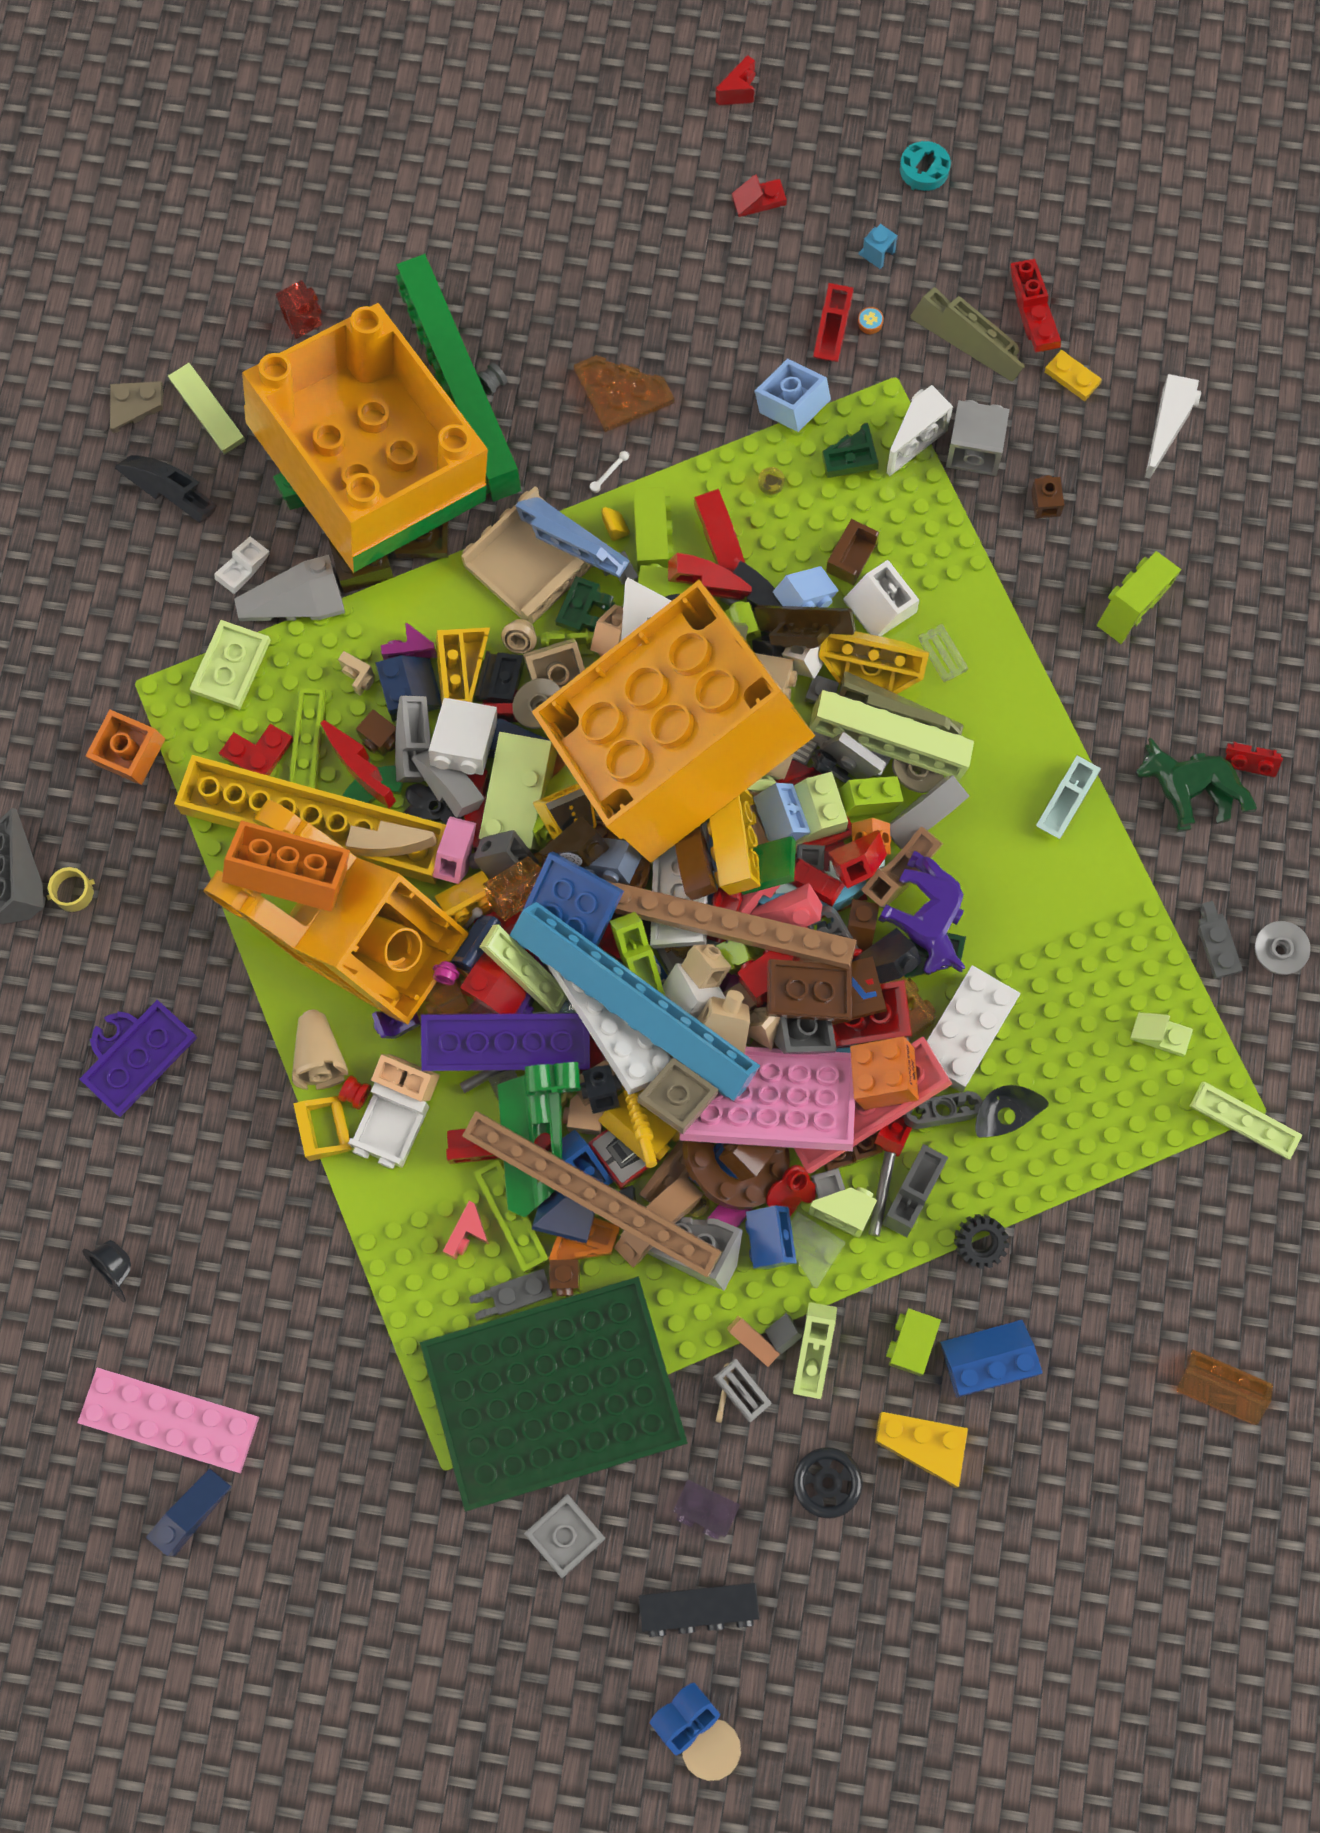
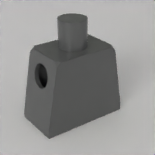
[469,830,539,884]

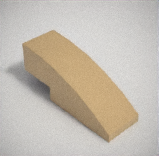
[346,821,437,857]

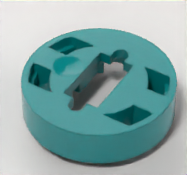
[900,141,951,191]

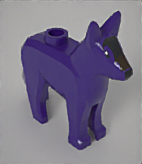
[878,851,965,975]

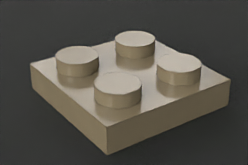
[638,1057,719,1134]

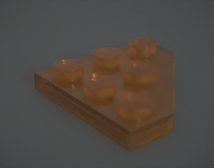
[573,355,675,432]

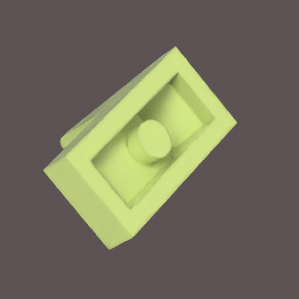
[1130,1012,1193,1057]

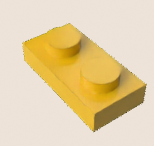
[1044,350,1102,402]

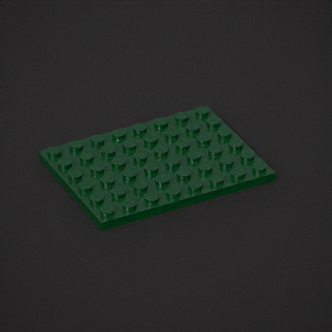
[420,1276,688,1512]

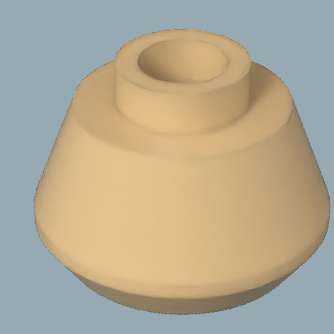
[501,619,537,654]

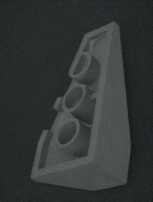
[0,808,45,924]

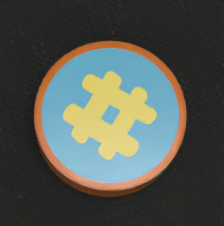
[858,307,884,334]

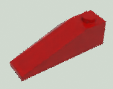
[460,901,536,1014]

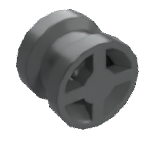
[477,362,508,395]

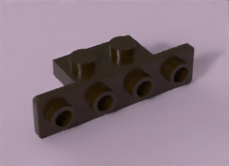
[754,605,856,649]

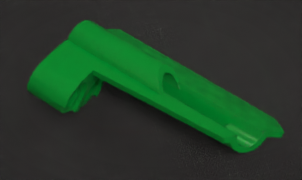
[497,1062,581,1218]

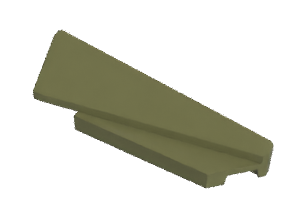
[911,287,1025,381]
[838,672,963,735]

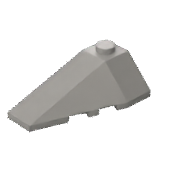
[234,555,345,621]
[620,1217,742,1291]

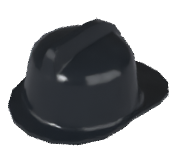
[82,1240,131,1303]

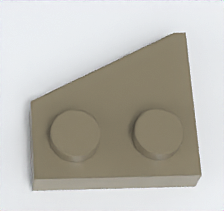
[110,381,163,433]

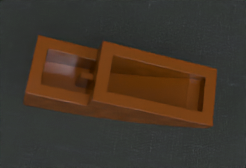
[675,824,718,901]

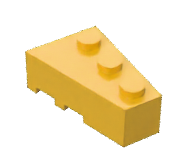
[435,627,490,703]

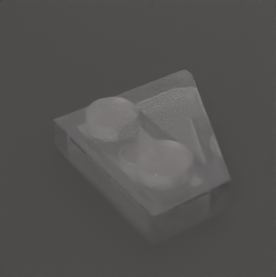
[791,1212,846,1289]

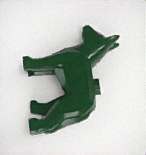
[1135,738,1257,832]

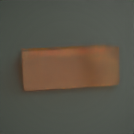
[1177,1349,1273,1425]

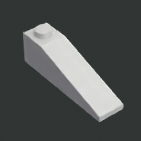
[1145,374,1201,478]

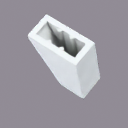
[621,578,671,641]

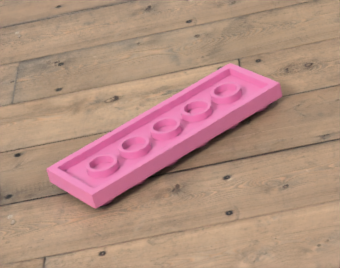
[78,1368,259,1473]

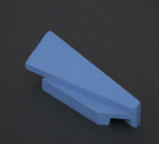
[516,497,630,578]

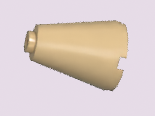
[292,1010,348,1090]

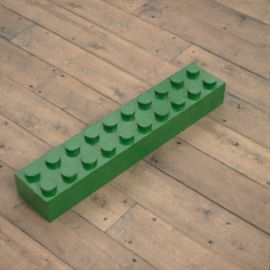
[395,254,522,502]

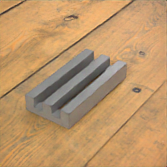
[713,1359,772,1422]

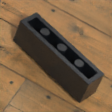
[639,1583,759,1637]

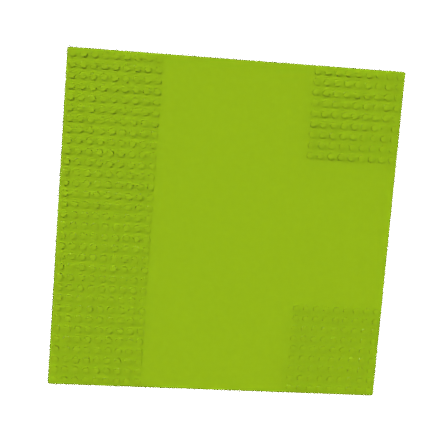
[135,377,1266,1471]

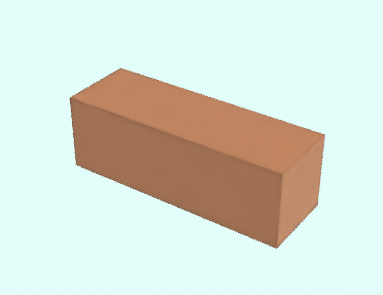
[727,1315,780,1367]

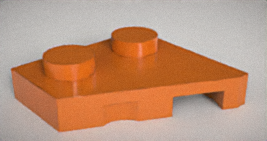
[549,1217,621,1260]

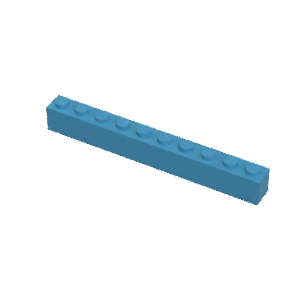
[509,902,760,1101]

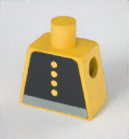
[533,783,596,840]

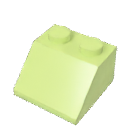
[794,772,848,845]
[808,1187,877,1238]

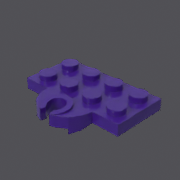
[79,1000,198,1117]

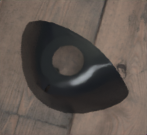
[975,1085,1049,1137]

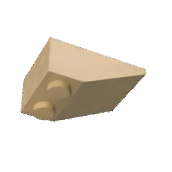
[523,638,585,688]

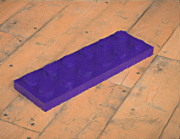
[421,1013,590,1071]

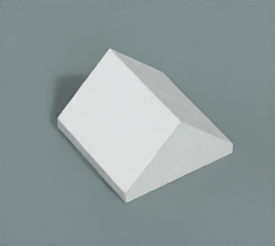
[662,963,725,1019]

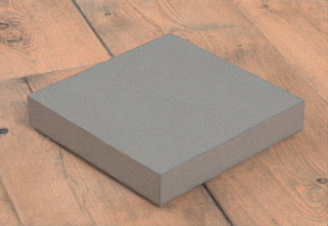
[524,1494,606,1578]

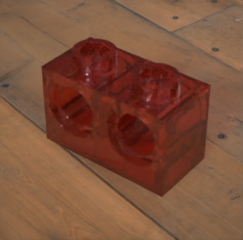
[275,280,322,339]

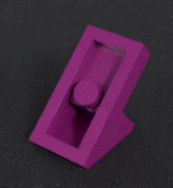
[381,623,437,660]

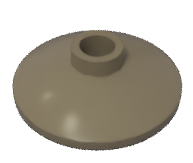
[513,678,561,729]
[892,758,944,793]

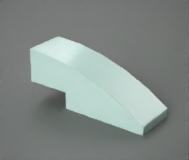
[1036,755,1101,839]

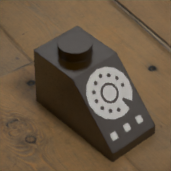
[540,816,609,867]

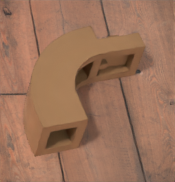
[861,826,943,908]
[613,1175,704,1267]

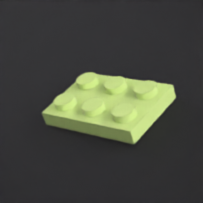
[190,620,271,710]

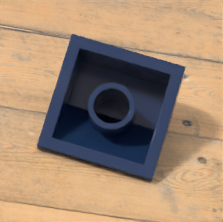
[375,655,442,721]

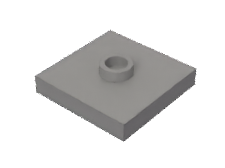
[819,732,886,779]

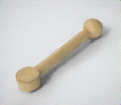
[716,1363,734,1423]

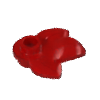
[766,1165,816,1217]

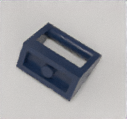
[450,915,502,974]

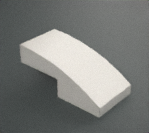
[215,537,269,594]

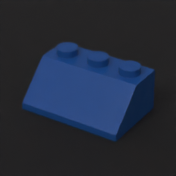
[940,1320,1043,1398]

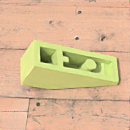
[793,1302,837,1399]

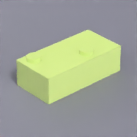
[479,732,557,850]

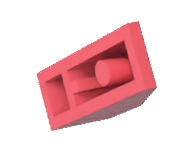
[750,883,822,927]

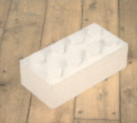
[927,965,1021,1092]

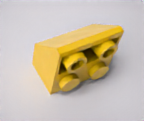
[434,871,500,927]

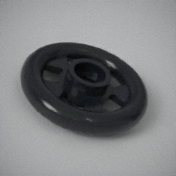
[793,1447,863,1519]

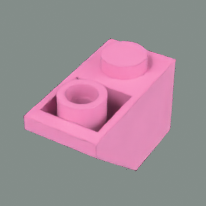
[433,816,476,884]

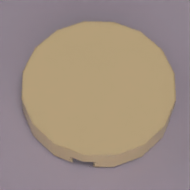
[682,1719,741,1781]

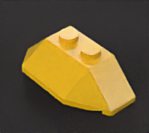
[819,631,929,694]

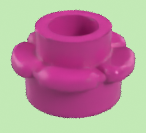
[433,961,459,985]

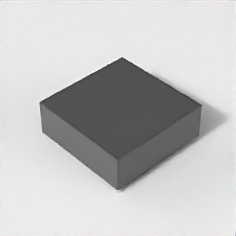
[765,1313,803,1354]

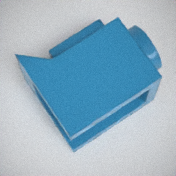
[858,224,898,269]

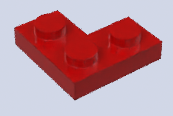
[219,723,293,776]

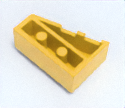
[875,1412,968,1488]

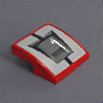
[588,1129,668,1189]

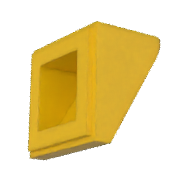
[602,507,630,541]

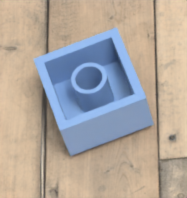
[755,359,831,432]

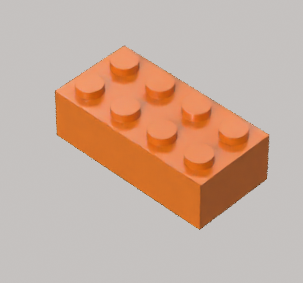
[222,820,350,912]

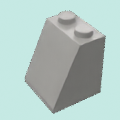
[946,400,1009,476]

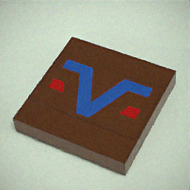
[831,956,887,1025]

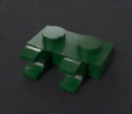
[555,576,615,633]

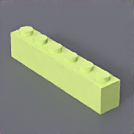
[809,690,974,780]

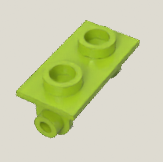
[541,629,595,655]

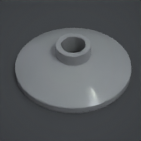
[1255,921,1311,975]

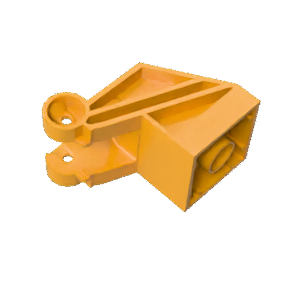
[204,800,469,1025]

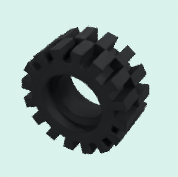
[954,1214,1009,1269]

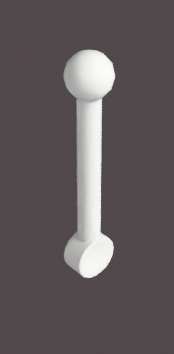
[590,451,629,493]

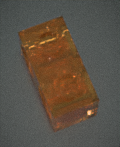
[483,856,542,921]

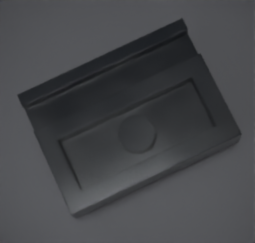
[475,651,525,703]

